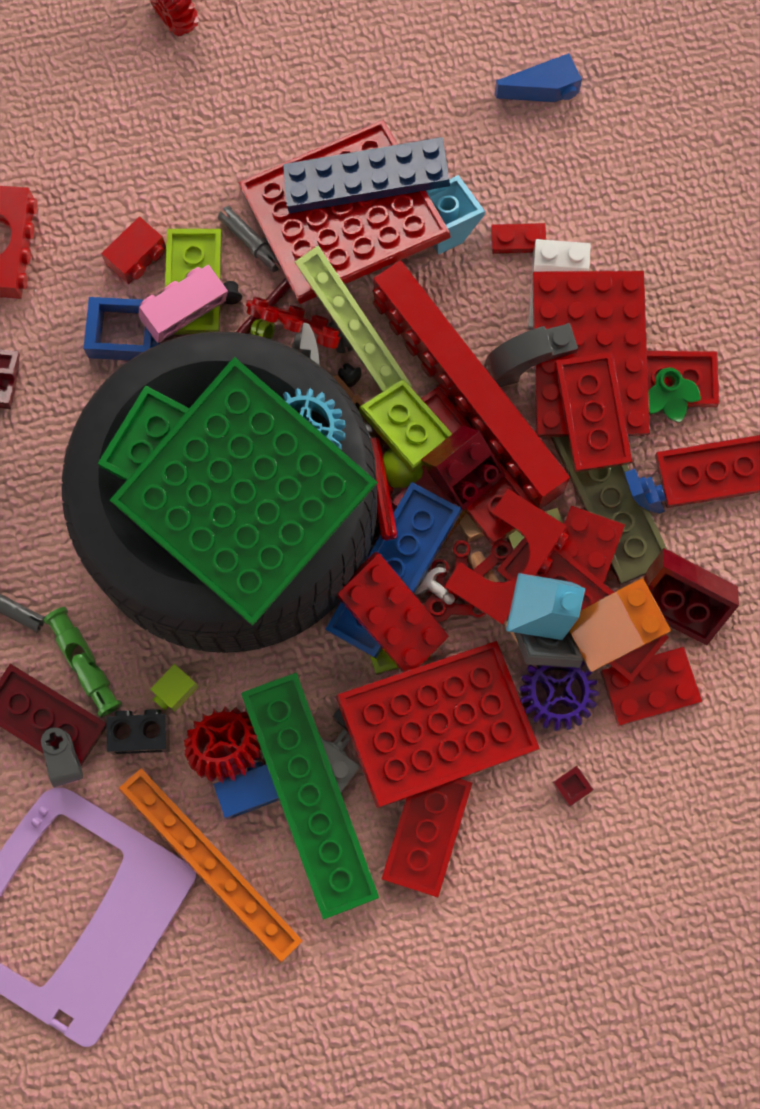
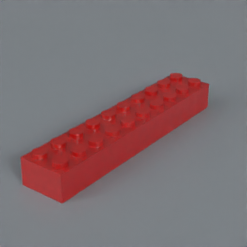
[372,260,570,509]

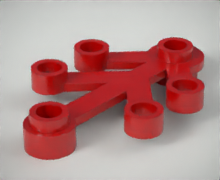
[246,297,340,349]
[424,540,513,623]

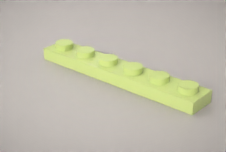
[294,246,412,392]

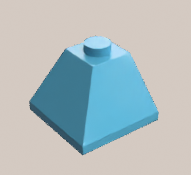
[426,175,485,254]
[506,573,585,640]

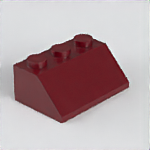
[644,548,739,646]

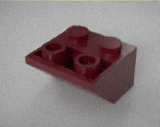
[421,425,506,511]

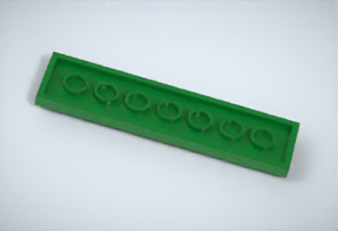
[241,672,379,920]

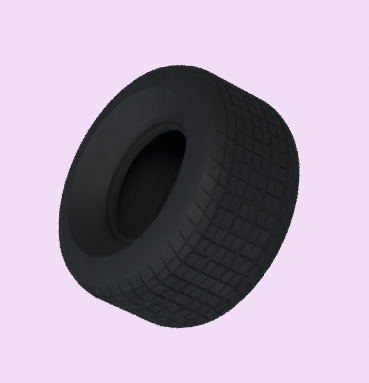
[62,332,377,653]

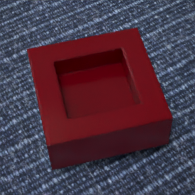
[552,766,594,807]

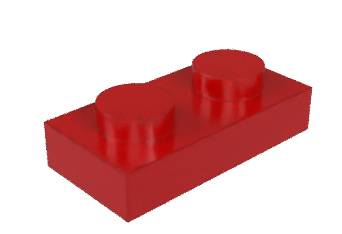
[491,223,546,254]

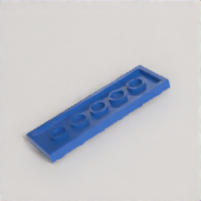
[325,482,462,659]

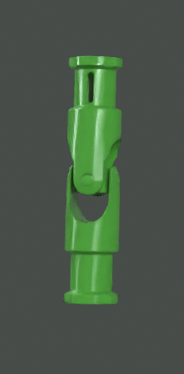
[43,607,122,718]

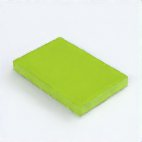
[359,379,452,472]

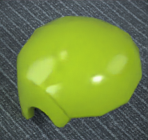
[383,448,423,488]

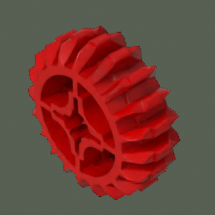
[150,0,199,37]
[184,706,261,784]

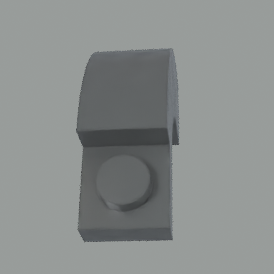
[484,323,578,387]

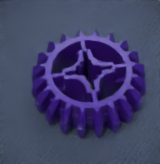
[519,661,599,731]

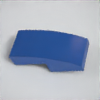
[624,469,666,514]

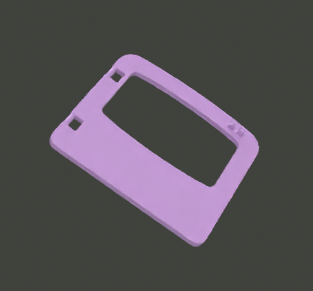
[0,788,197,1047]

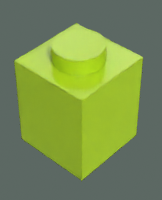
[150,663,199,712]

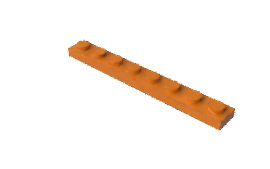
[119,768,303,964]

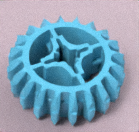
[283,388,346,450]

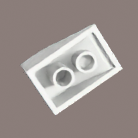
[528,239,591,329]

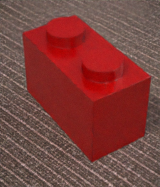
[101,216,166,285]

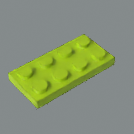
[165,229,222,334]

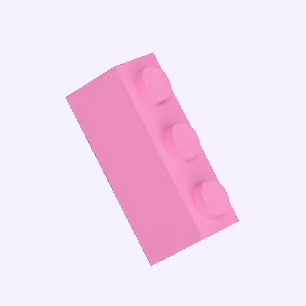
[139,264,228,343]

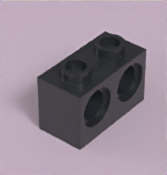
[107,709,170,755]

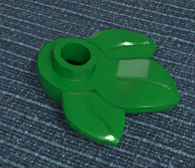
[648,367,701,423]

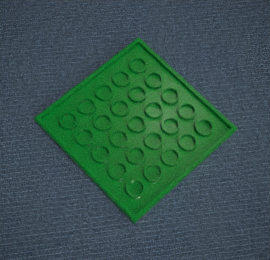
[110,357,378,626]

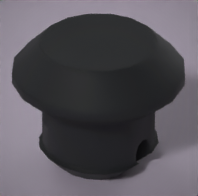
[223,281,243,304]
[338,363,362,387]

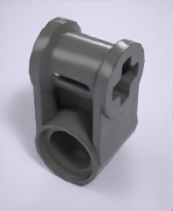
[41,728,83,788]

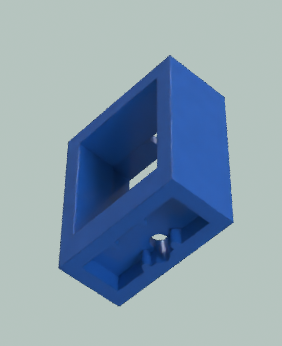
[83,297,160,360]

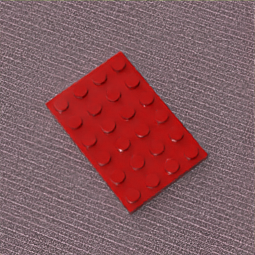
[532,271,650,437]
[336,641,540,809]

